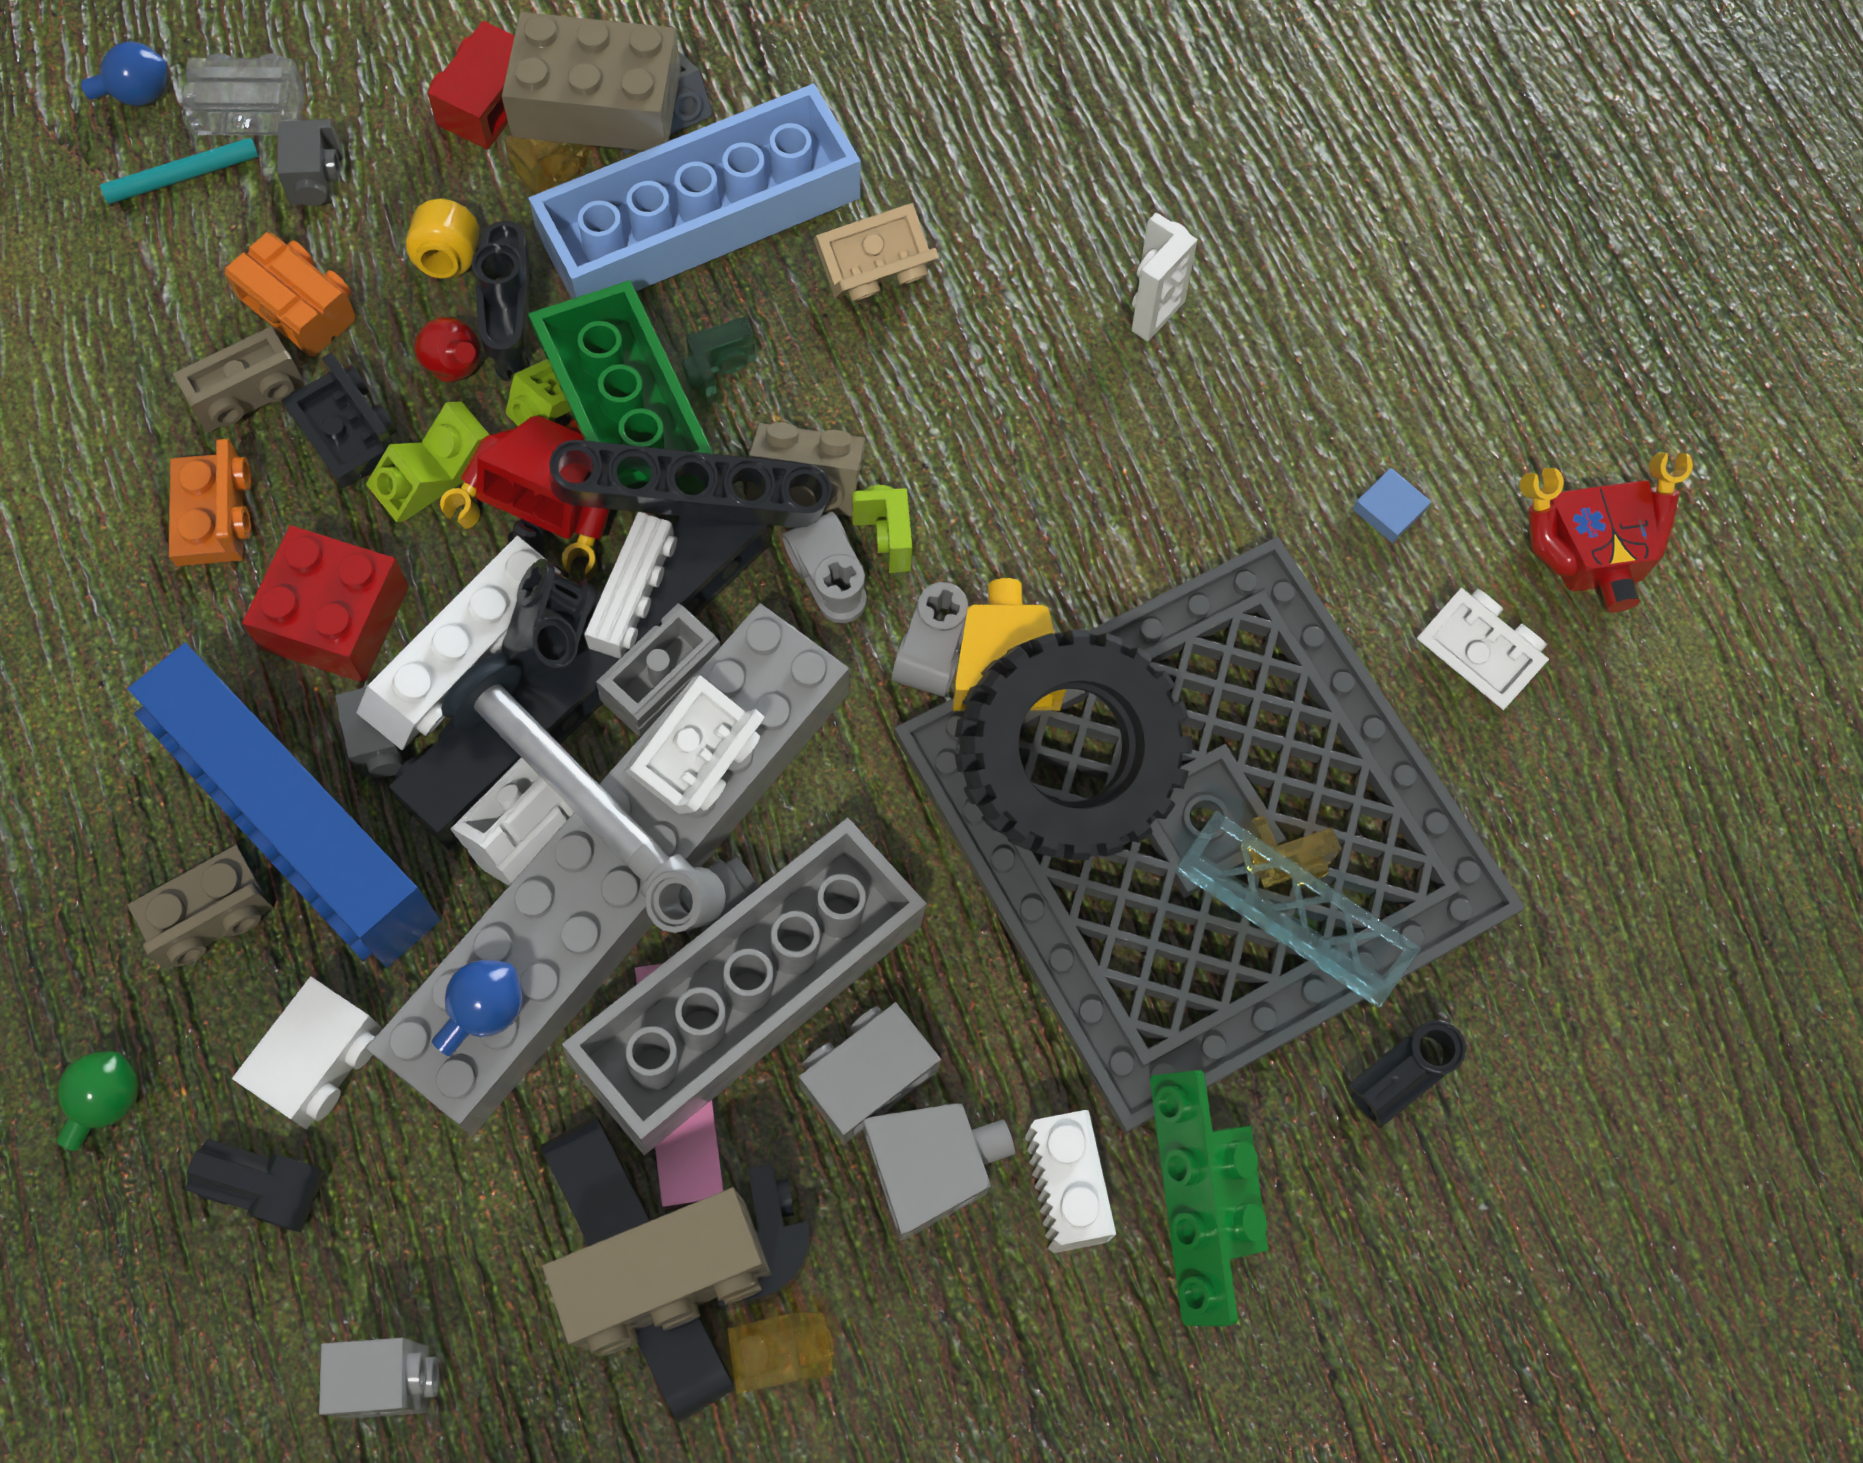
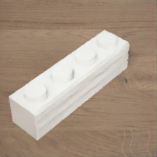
[584,511,677,659]

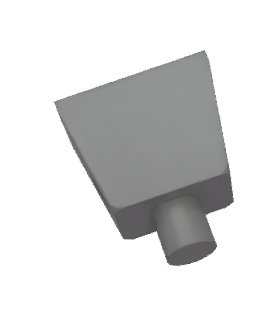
[863,1103,1015,1241]

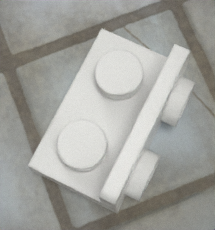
[1132,213,1198,342]
[1417,588,1549,711]

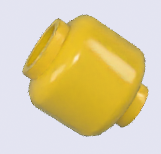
[406,199,480,279]

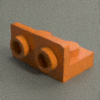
[169,439,251,566]

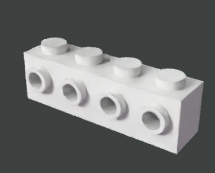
[356,536,561,750]

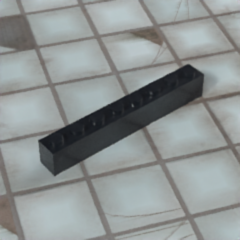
[389,492,770,850]

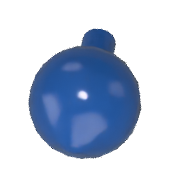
[81,41,167,106]
[431,960,523,1056]

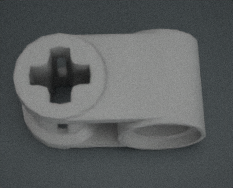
[782,512,867,623]
[891,582,968,697]

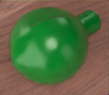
[56,1051,138,1151]

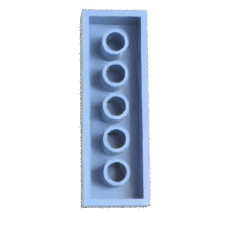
[528,83,861,299]

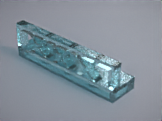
[1176,810,1421,1009]

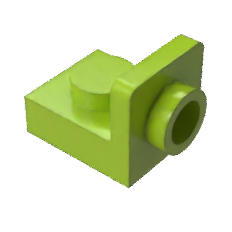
[506,359,570,426]
[852,485,912,573]

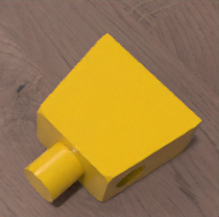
[952,578,1066,711]

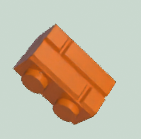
[224,232,356,357]

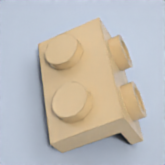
[814,203,939,302]

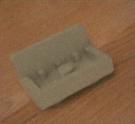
[173,326,305,434]
[747,422,865,516]

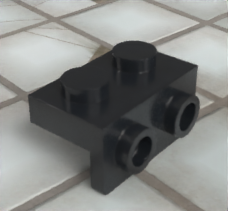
[281,352,397,489]

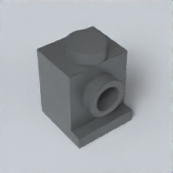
[277,119,343,206]
[335,687,412,778]

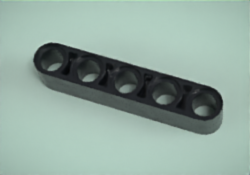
[549,440,832,528]
[540,1115,736,1423]

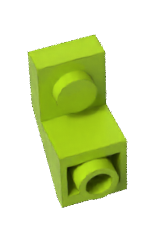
[366,402,489,522]

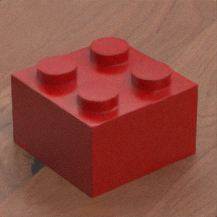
[242,525,409,683]

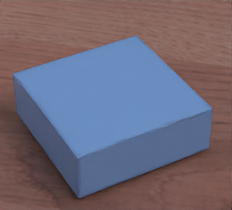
[1352,468,1432,544]

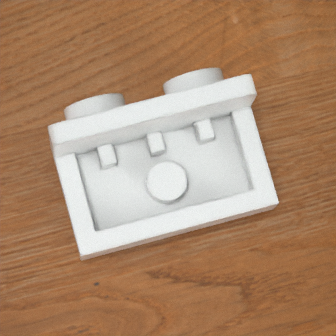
[624,675,765,815]

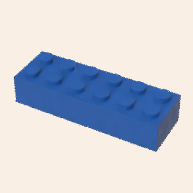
[127,642,441,968]

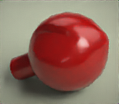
[414,317,481,383]

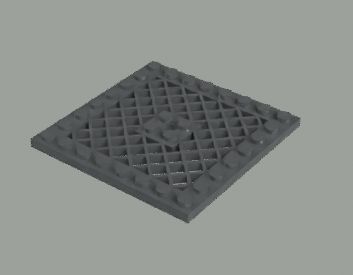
[894,536,1526,1135]

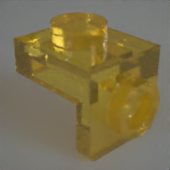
[1240,816,1342,888]
[727,1312,833,1394]

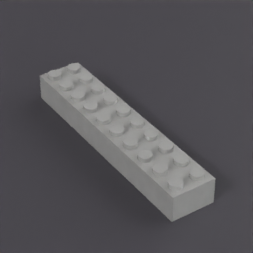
[366,603,849,1137]

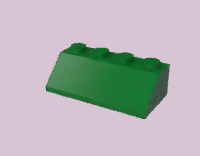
[528,280,713,495]

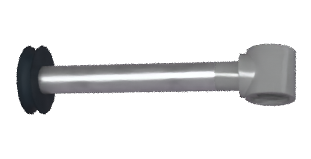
[441,652,726,933]

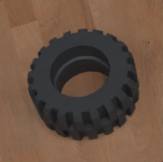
[955,630,1192,860]

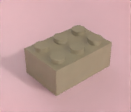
[502,12,681,151]
[542,1187,772,1356]

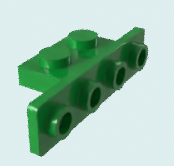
[1150,1070,1269,1326]

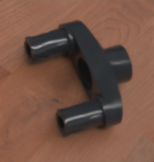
[472,221,532,381]

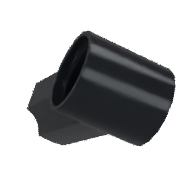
[1345,1020,1466,1128]
[185,1139,326,1233]

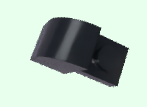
[717,1164,810,1311]

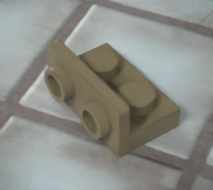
[127,845,274,970]

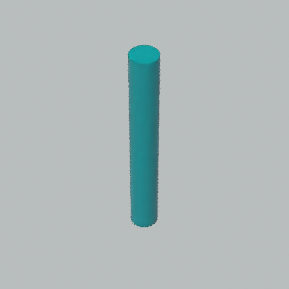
[100,137,259,205]

